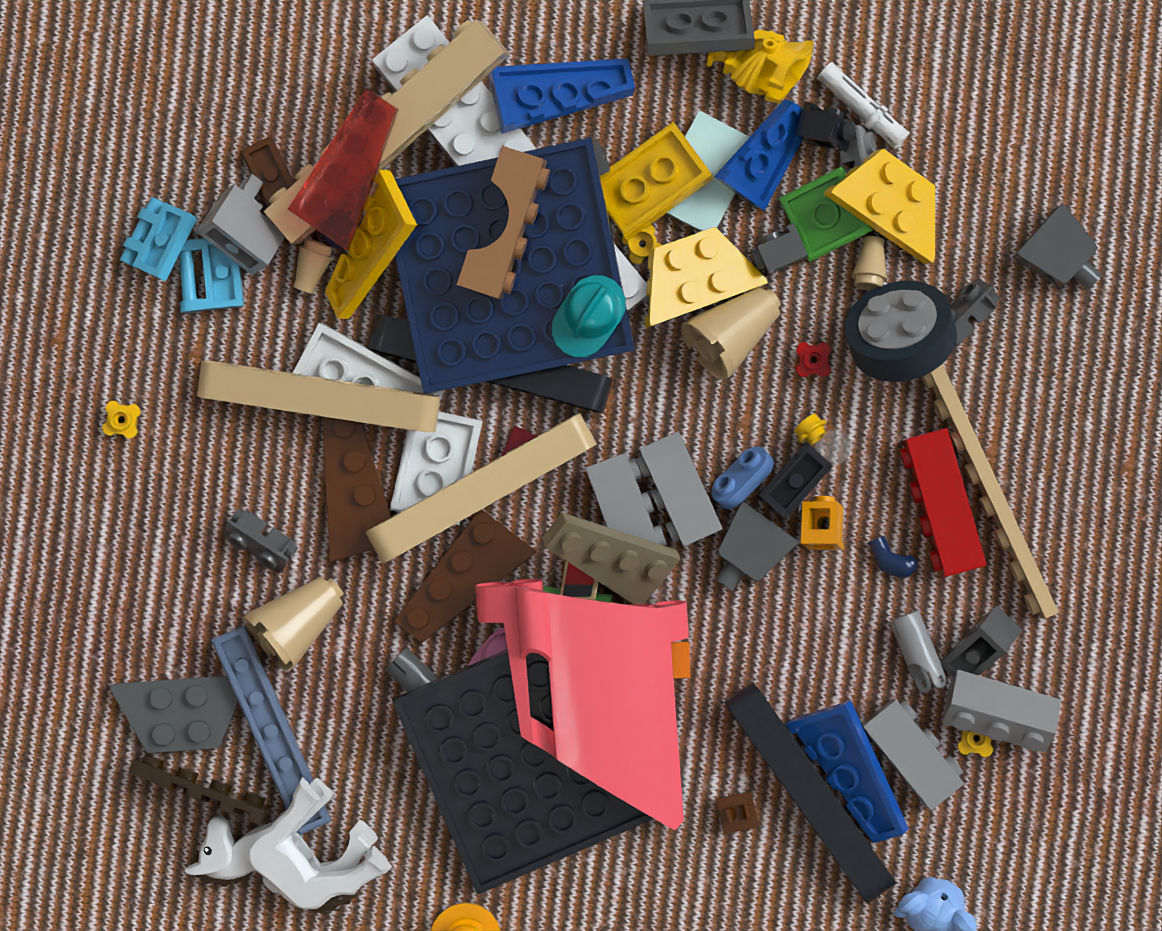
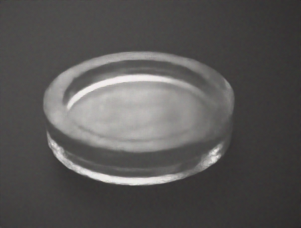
[814,430,850,466]

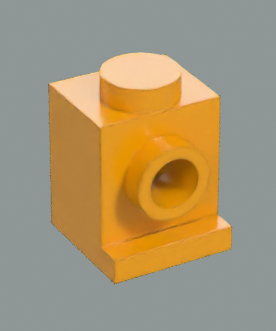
[801,496,844,550]

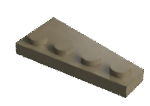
[542,512,681,604]

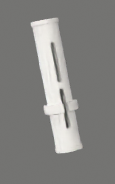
[817,62,910,150]

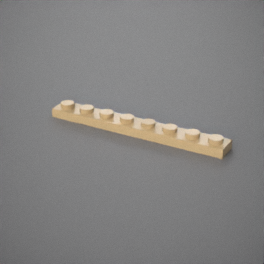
[921,364,1059,619]

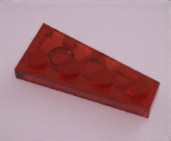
[288,88,399,250]

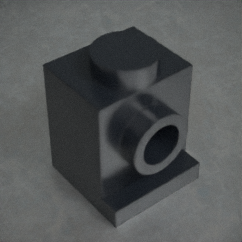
[794,101,856,152]

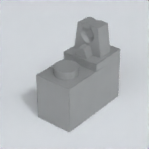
[196,174,285,275]

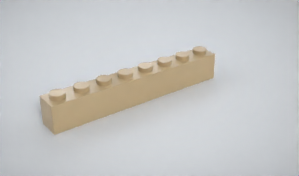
[264,19,511,244]

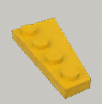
[325,170,417,319]

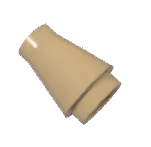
[852,236,887,291]
[293,238,333,294]

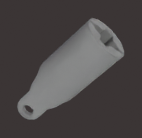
[889,610,946,693]

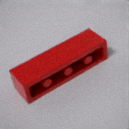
[899,428,987,577]

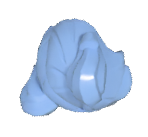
[894,877,977,931]

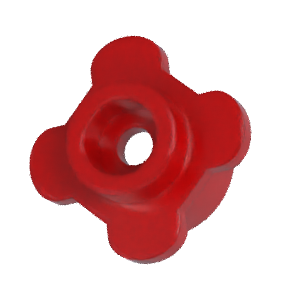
[796,342,831,378]

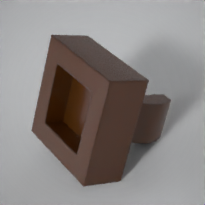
[716,791,759,834]

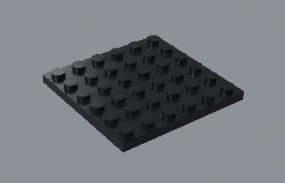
[392,649,654,895]

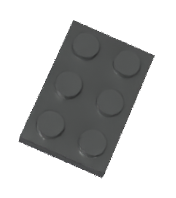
[643,0,755,56]

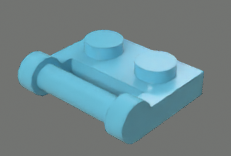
[179,238,244,313]

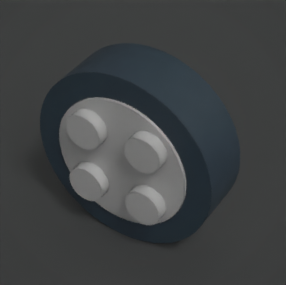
[845,281,957,382]

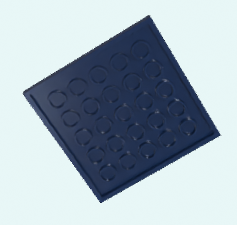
[395,137,636,394]

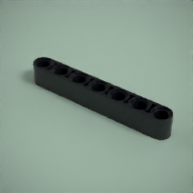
[368,314,613,413]
[724,682,896,904]

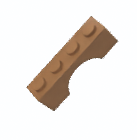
[457,146,550,300]

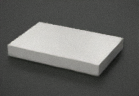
[390,411,483,525]

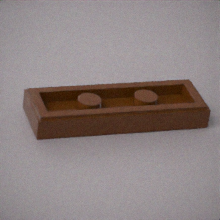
[240,136,319,247]

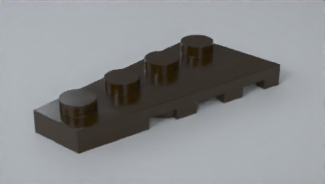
[128,754,272,825]

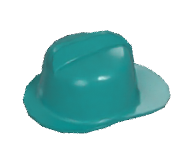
[552,275,626,357]

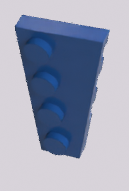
[489,58,635,134]
[785,700,909,843]

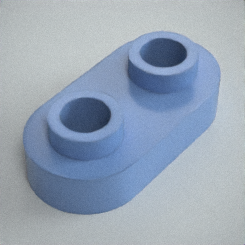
[711,446,774,509]

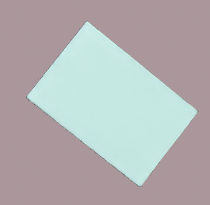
[666,110,749,232]

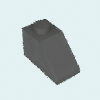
[940,605,1022,678]

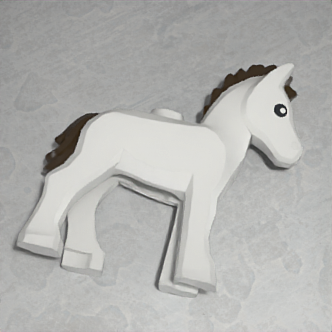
[185,777,392,913]

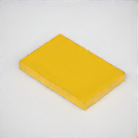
[600,122,714,241]

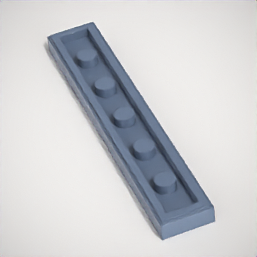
[211,625,331,835]

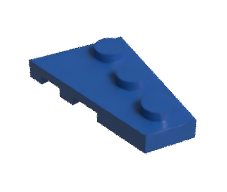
[714,99,802,211]

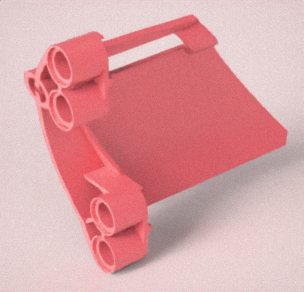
[475,579,689,830]

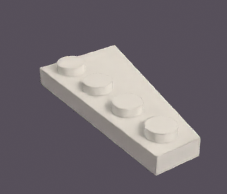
[293,323,445,399]

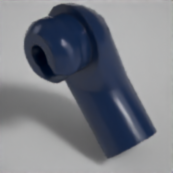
[868,535,917,578]

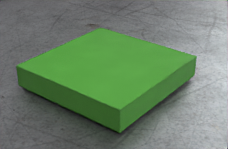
[778,166,874,262]

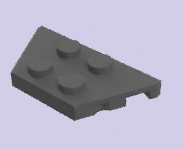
[110,676,238,753]

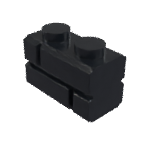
[756,442,833,520]

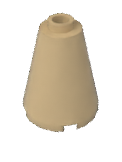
[681,287,781,380]
[242,577,344,672]

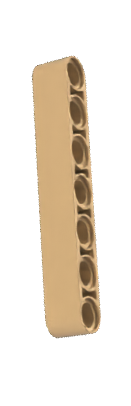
[197,360,440,433]
[365,413,597,563]

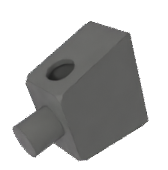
[1012,203,1102,290]
[715,501,798,592]

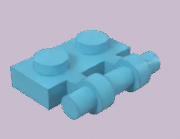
[120,197,197,282]

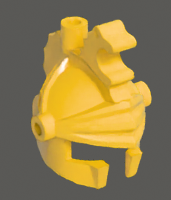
[706,29,814,104]

